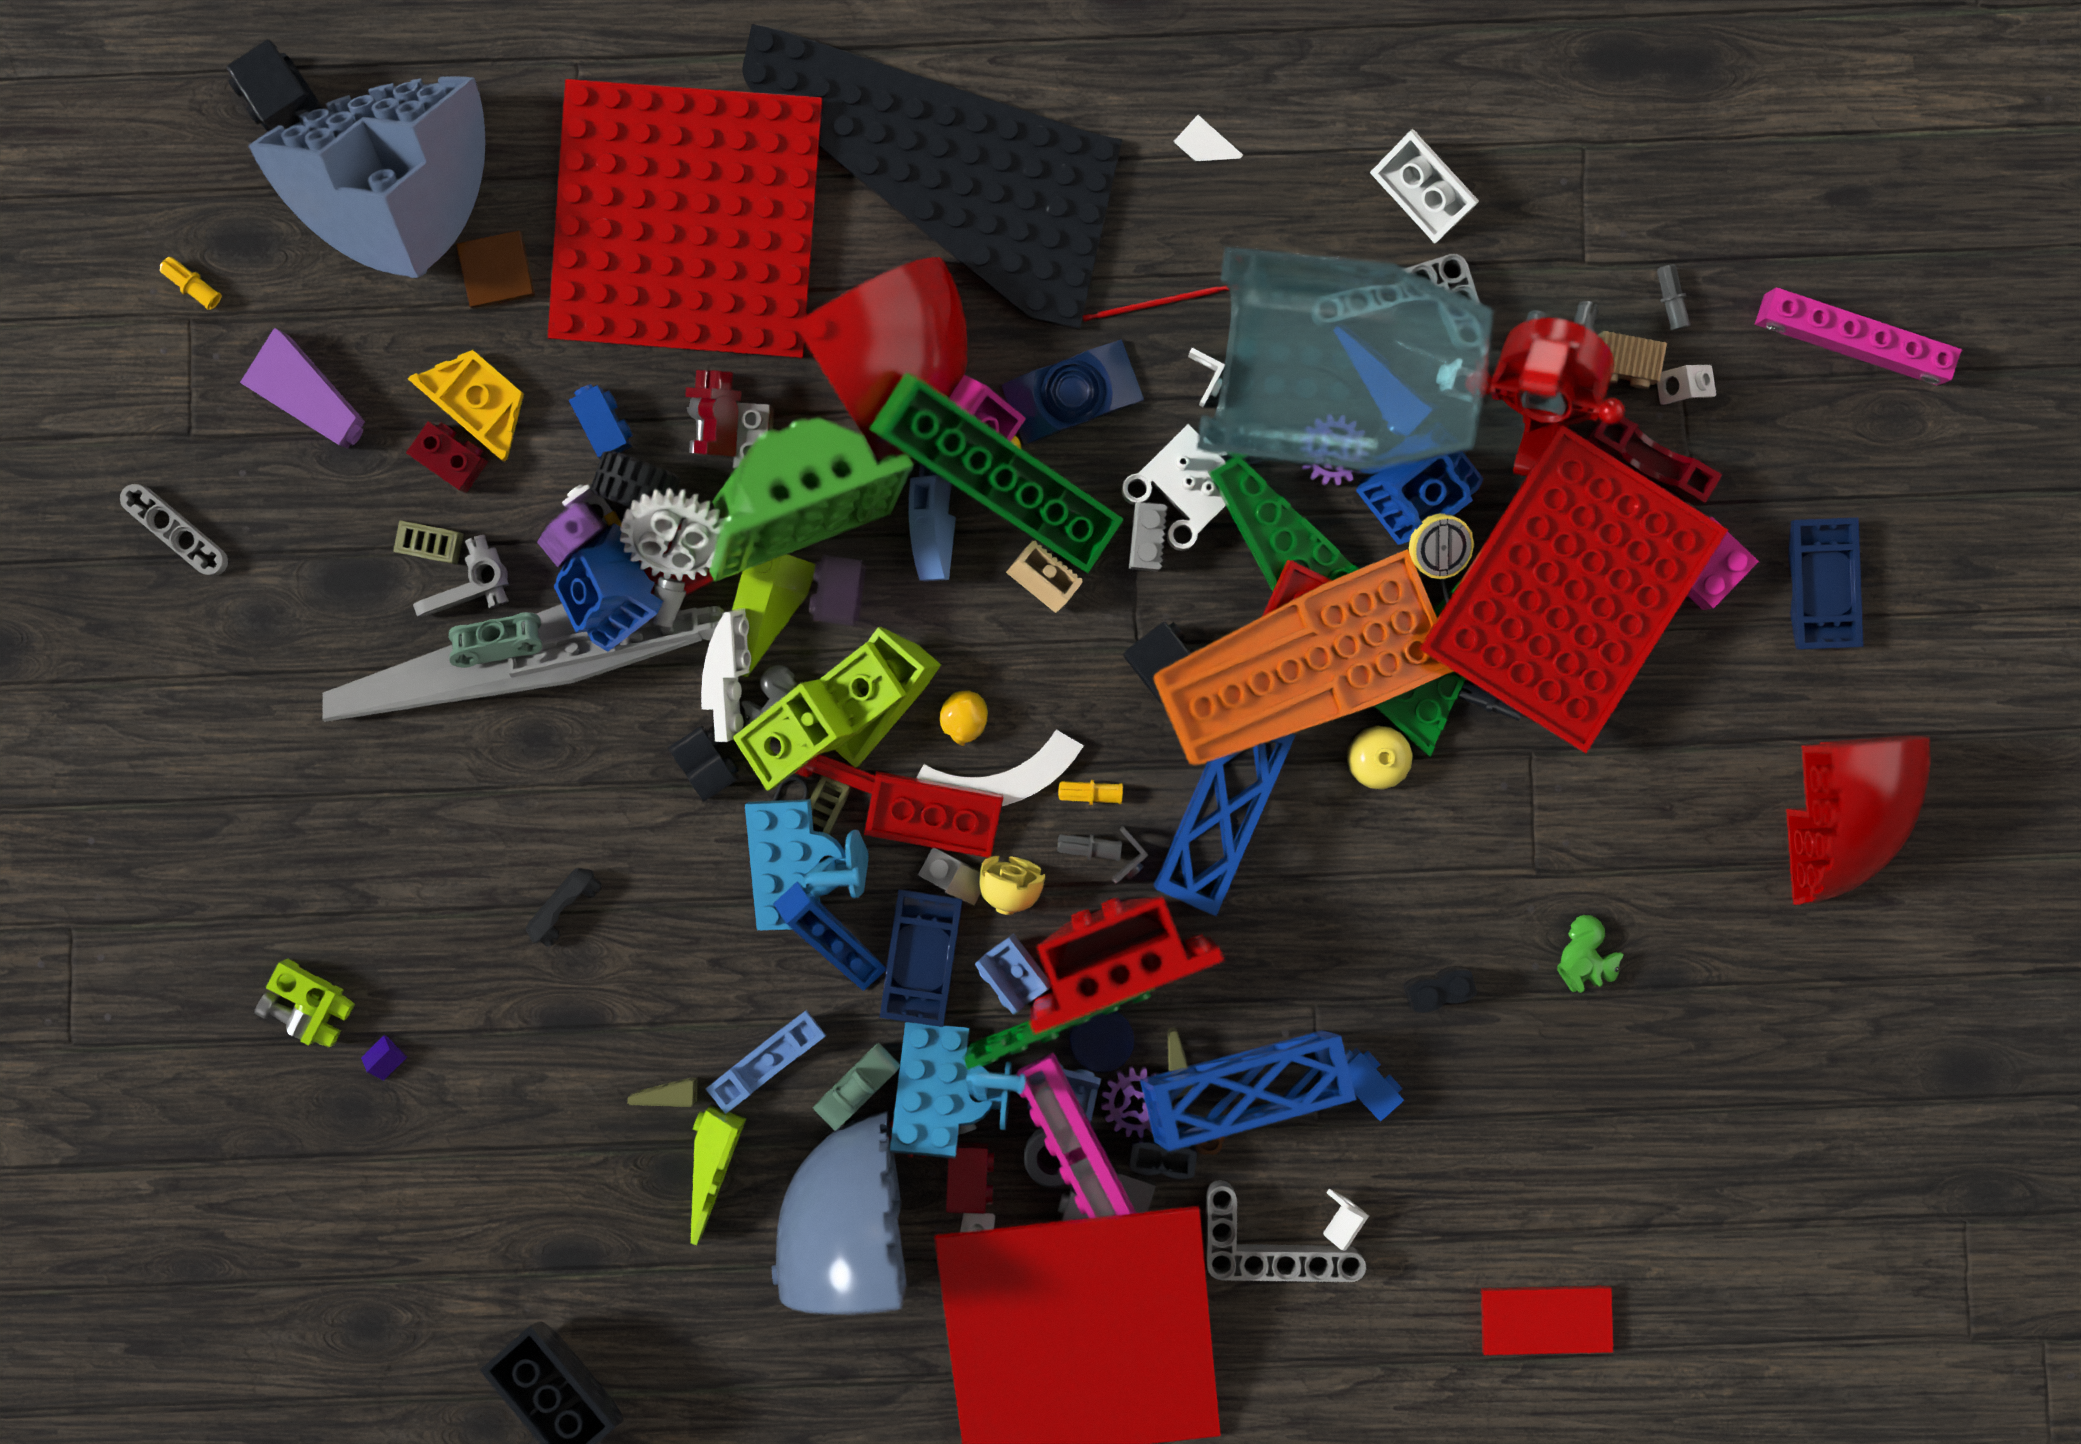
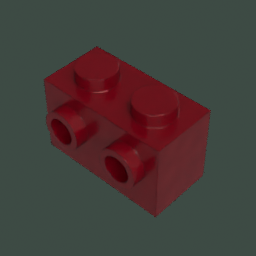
[406,421,488,493]
[946,1142,994,1214]

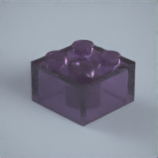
[809,555,867,628]

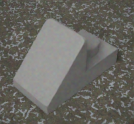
[918,848,981,905]

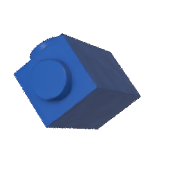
[569,384,633,459]
[1345,1048,1404,1122]

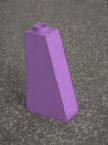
[240,328,365,448]
[537,502,608,567]

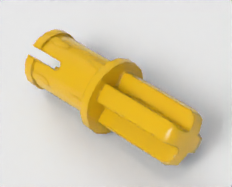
[160,257,222,310]
[1058,780,1123,805]

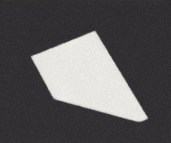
[1174,115,1243,161]

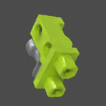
[254,959,355,1047]

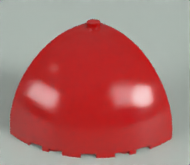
[795,257,968,465]
[1786,736,1930,905]

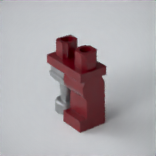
[685,370,741,457]

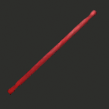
[1083,283,1234,322]

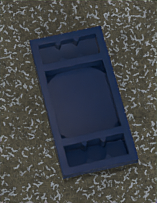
[1001,340,1144,446]
[1788,518,1863,650]
[879,889,962,1027]

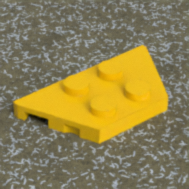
[408,350,524,462]

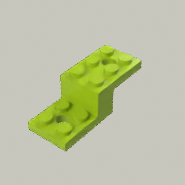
[733,641,907,791]

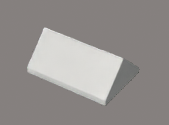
[1370,129,1479,243]

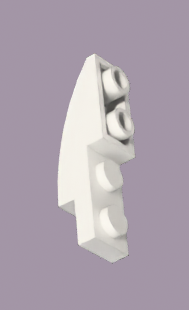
[701,609,751,742]

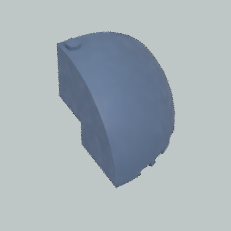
[249,76,485,278]
[772,1111,907,1313]

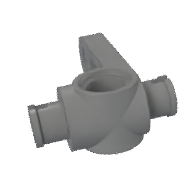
[413,535,509,617]

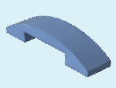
[706,1010,826,1114]

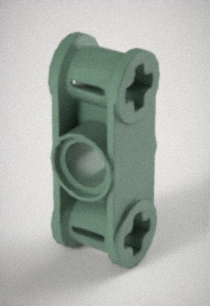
[449,612,542,668]

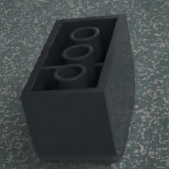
[479,1321,624,1444]

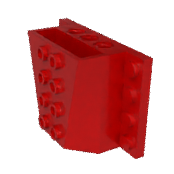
[1030,897,1224,1034]

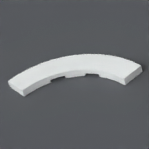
[916,730,1083,806]

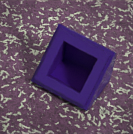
[361,1035,407,1081]

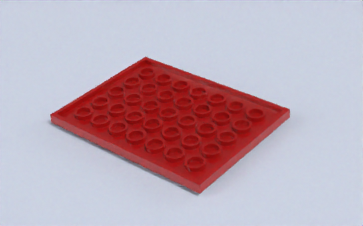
[1418,425,1728,753]

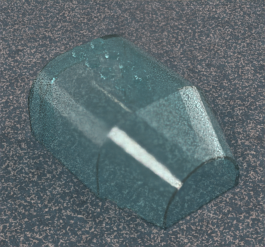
[1197,247,1493,473]

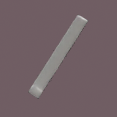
[120,484,228,576]

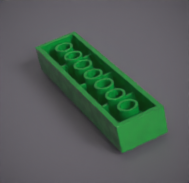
[870,372,1124,573]

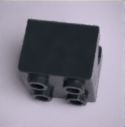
[227,40,323,132]
[1123,621,1196,703]

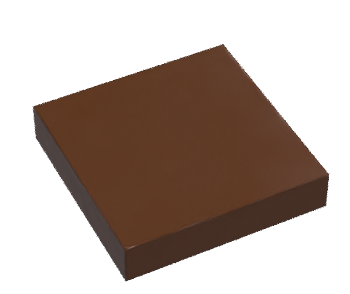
[456,230,535,309]

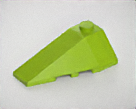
[732,554,818,677]
[835,627,941,768]
[691,1105,746,1245]

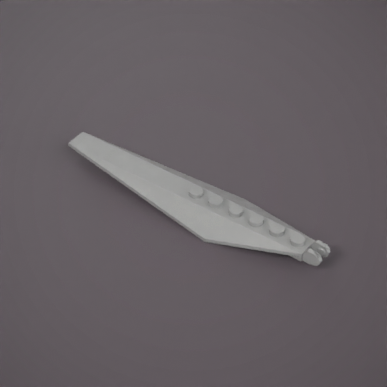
[322,604,724,722]

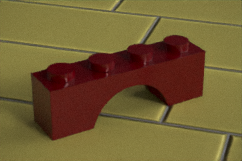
[1585,416,1722,506]

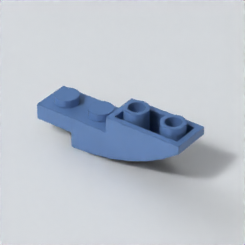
[909,463,956,581]

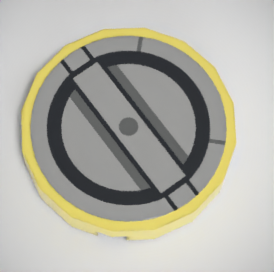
[1409,513,1474,579]

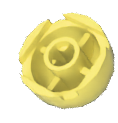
[1347,725,1413,790]
[979,856,1045,915]

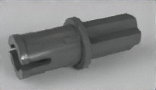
[1657,264,1691,331]
[1057,834,1122,861]

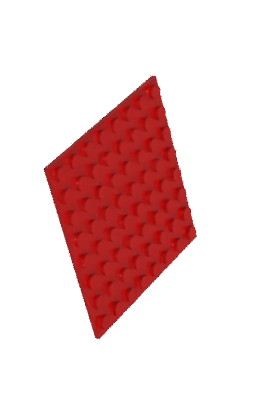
[548,79,822,358]
[935,1206,1221,1444]

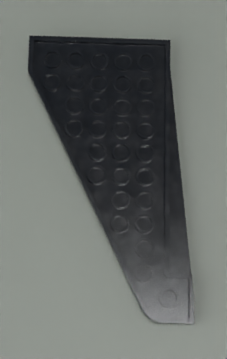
[742,24,1122,330]

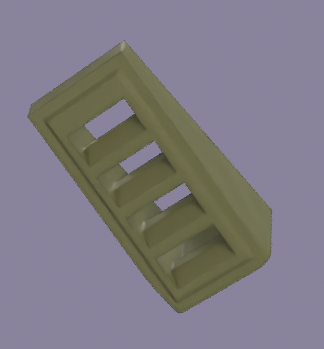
[393,520,464,565]
[810,776,852,835]
[1167,1027,1194,1099]
[627,1077,698,1107]

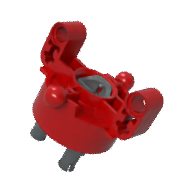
[1468,301,1625,477]

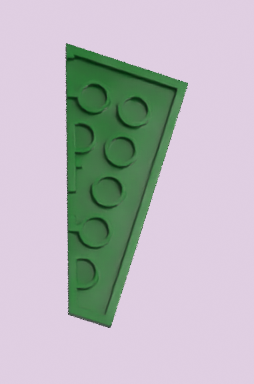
[1208,456,1359,592]
[1374,575,1465,757]
[963,988,1155,1070]

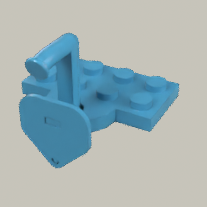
[745,799,869,930]
[890,1022,1026,1158]

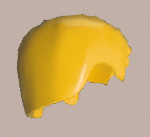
[940,690,988,746]

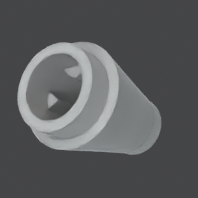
[653,577,687,627]

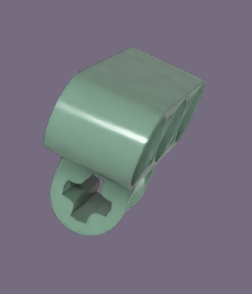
[812,1042,900,1131]

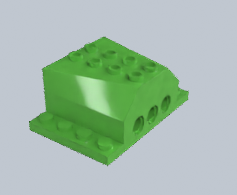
[709,418,913,582]

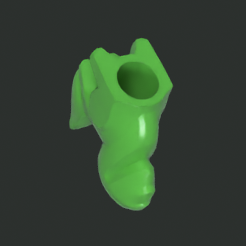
[1557,915,1623,993]

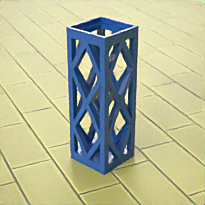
[1153,733,1296,916]
[1140,1030,1356,1151]

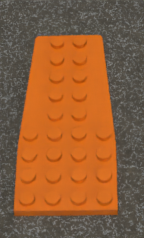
[1154,549,1453,765]

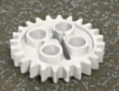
[620,489,725,581]

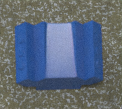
[1356,424,1484,545]
[554,523,663,652]

